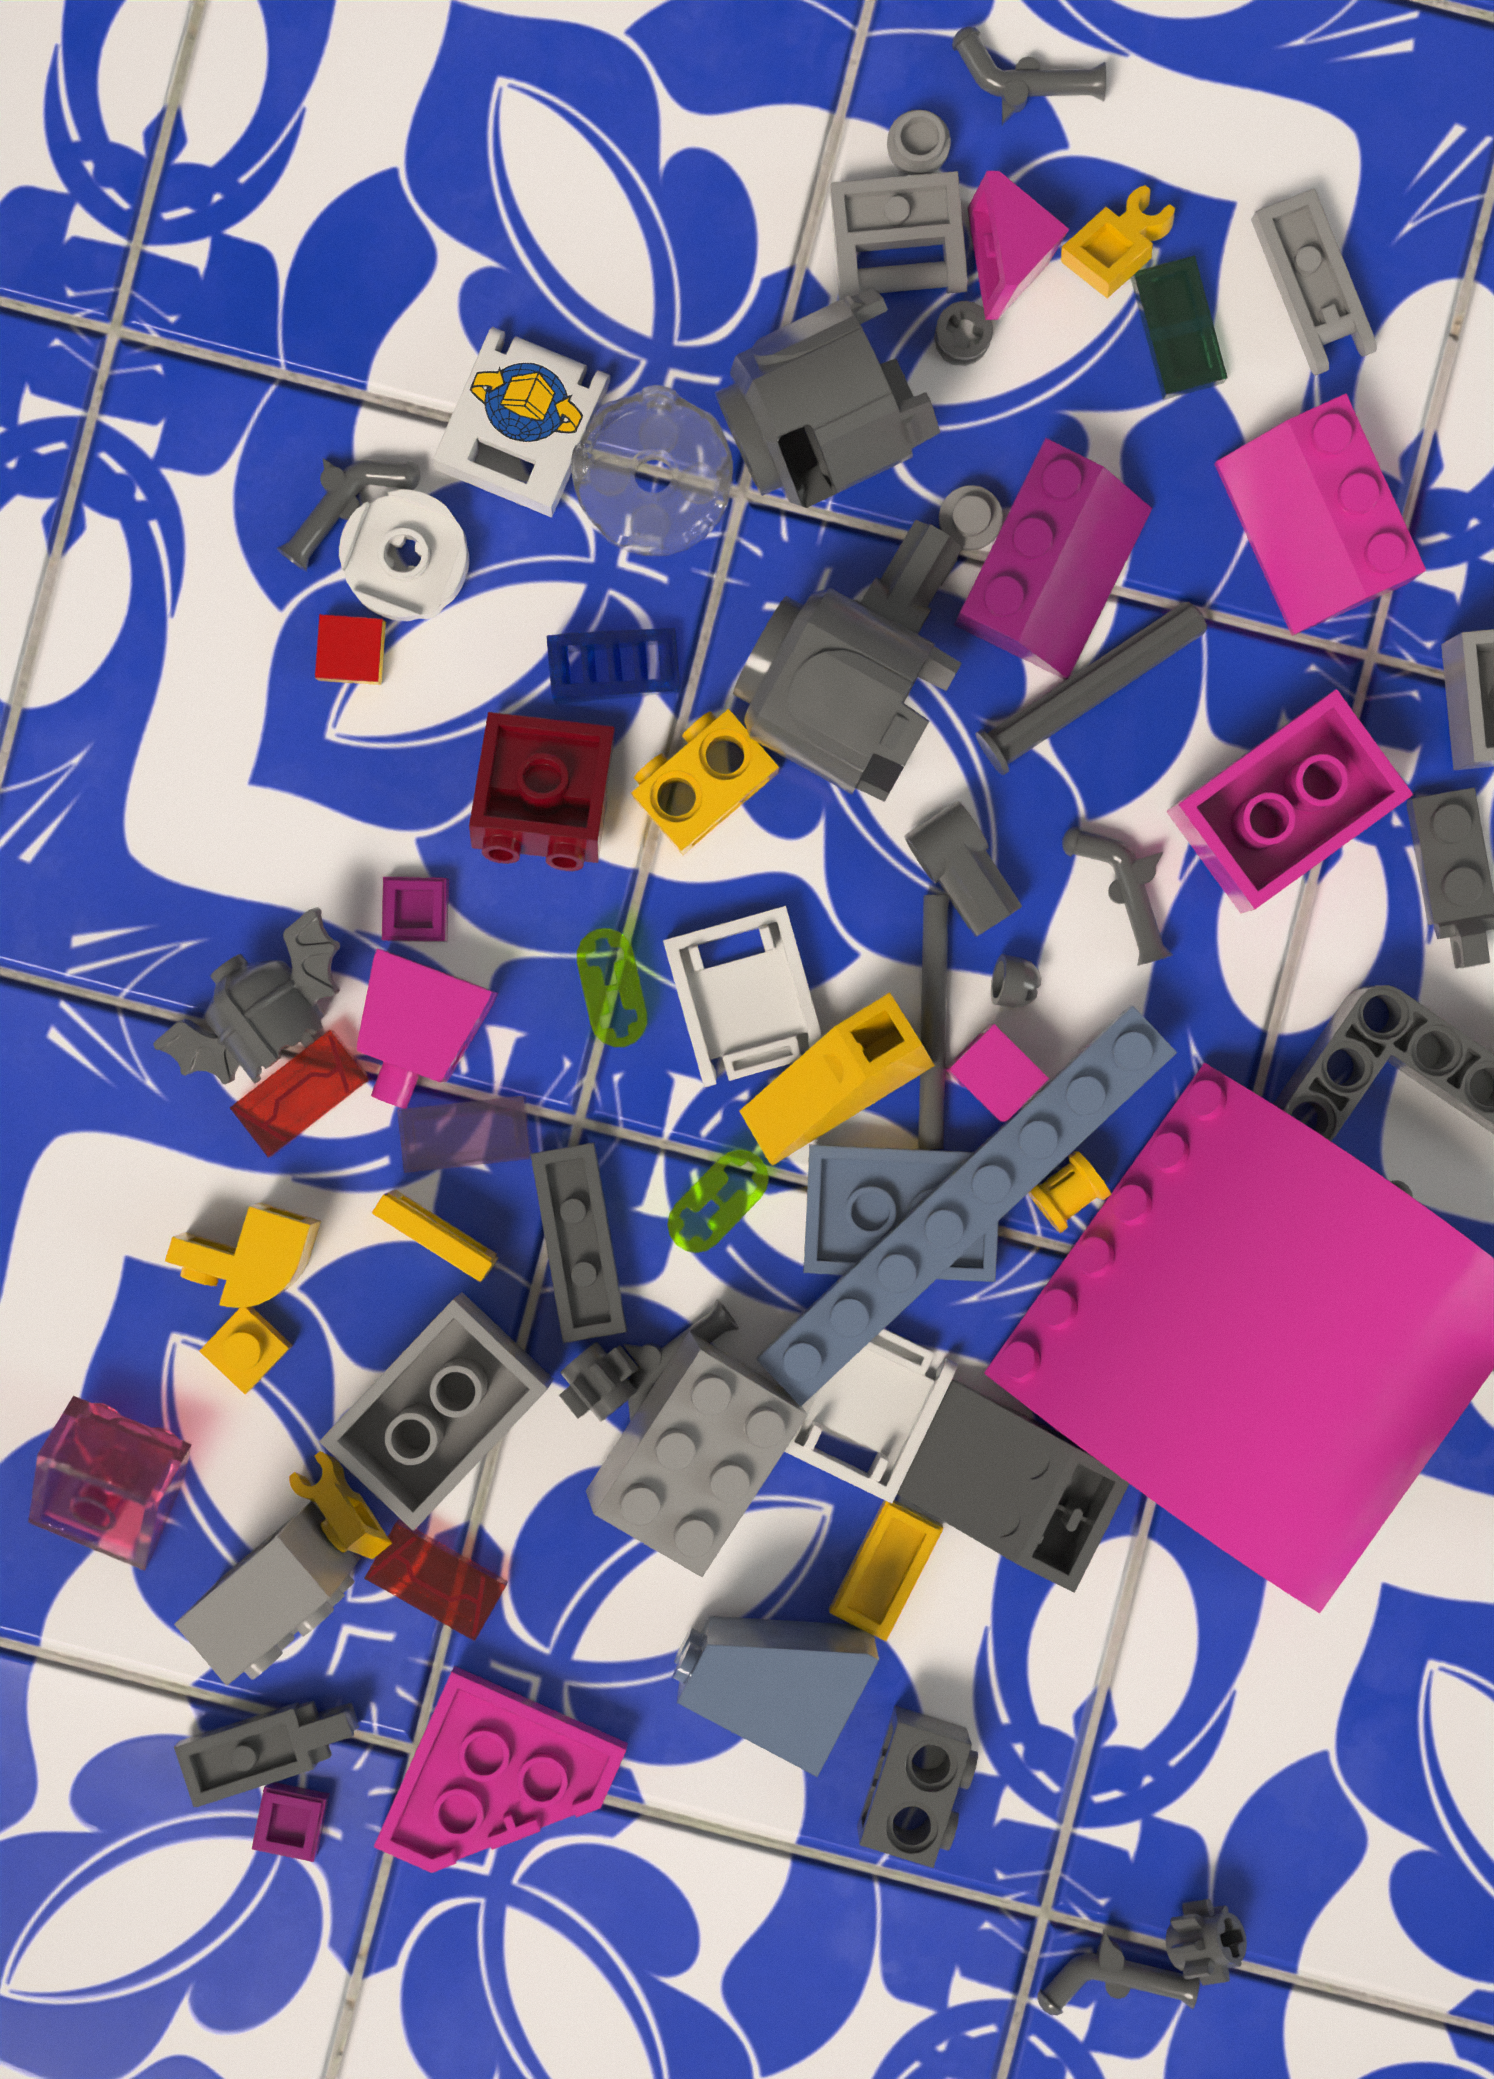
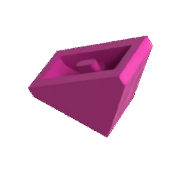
[967,171,1069,320]

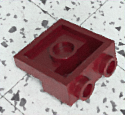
[469,712,615,871]

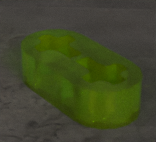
[577,928,648,1047]
[667,1148,769,1253]

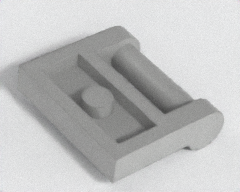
[830,171,967,301]

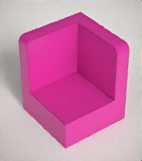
[945,1024,1049,1122]

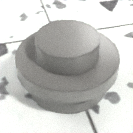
[887,110,951,175]
[939,485,1003,551]

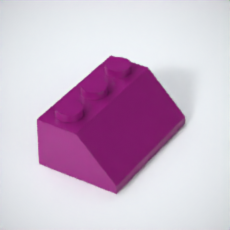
[954,438,1152,680]

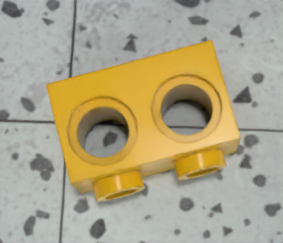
[631,708,779,856]

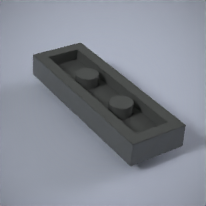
[530,1142,627,1343]

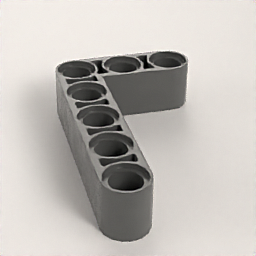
[1273,985,1494,1141]

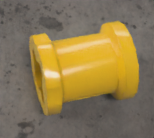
[1028,1151,1111,1233]

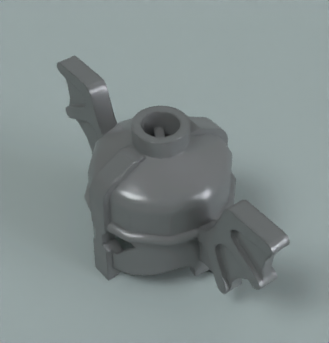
[153,907,340,1085]

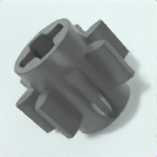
[558,1342,639,1422]
[1165,1899,1247,1986]

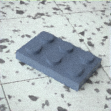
[803,1144,998,1282]

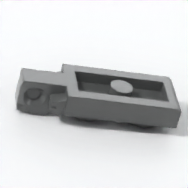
[1406,787,1494,969]
[174,1701,360,1807]

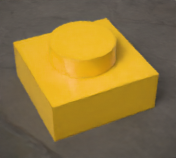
[199,1306,293,1395]

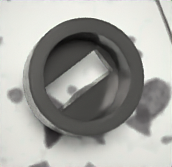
[990,954,1042,1008]

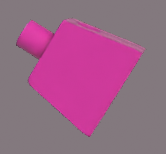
[357,949,498,1109]

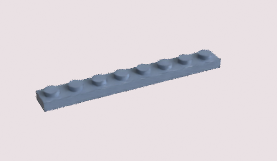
[756,1006,1177,1407]

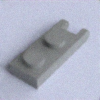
[1251,188,1377,376]

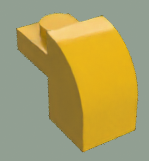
[165,1202,321,1308]

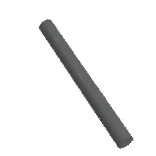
[918,895,949,1149]

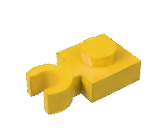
[1061,185,1175,299]

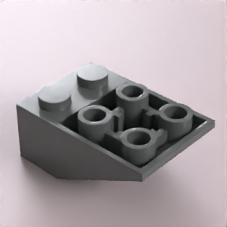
[897,1379,1129,1593]

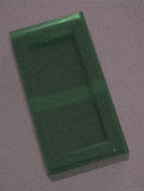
[1130,255,1228,400]

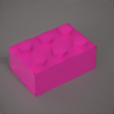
[1166,689,1414,914]

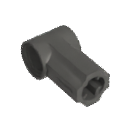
[861,520,962,634]
[904,801,1022,937]

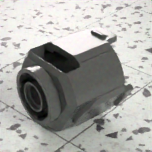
[715,287,940,508]
[733,588,962,802]

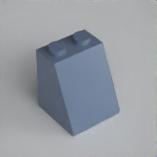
[672,1616,879,1777]

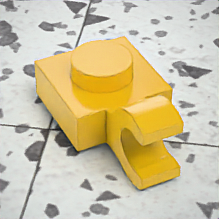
[289,1451,392,1559]

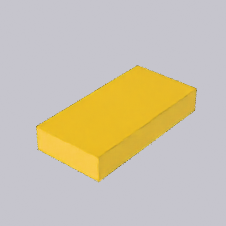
[372,1190,498,1282]
[829,1500,944,1641]

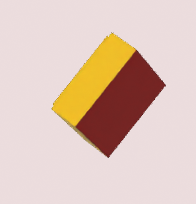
[315,614,386,685]

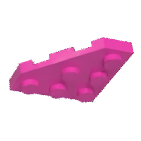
[374,1666,628,1873]

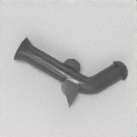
[952,26,1106,125]
[276,457,420,572]
[1062,826,1173,966]
[623,1299,739,1421]
[1037,1929,1200,2016]

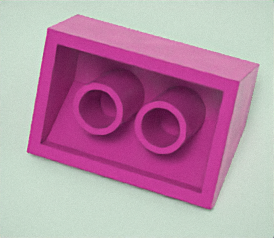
[1214,394,1426,636]

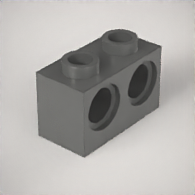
[857,1705,978,1868]

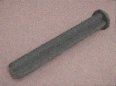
[975,602,1207,776]

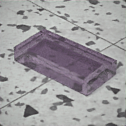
[397,1095,532,1173]

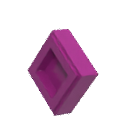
[382,877,449,942]
[251,1782,330,1862]

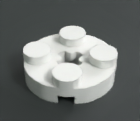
[339,489,469,621]

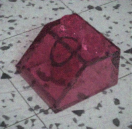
[28,1395,192,1571]

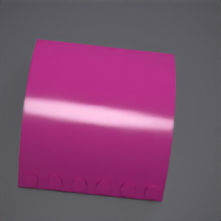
[984,1063,1494,1614]

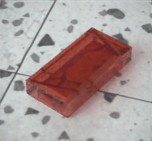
[230,1030,372,1158]
[364,1519,508,1641]

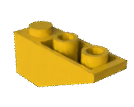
[739,992,935,1166]

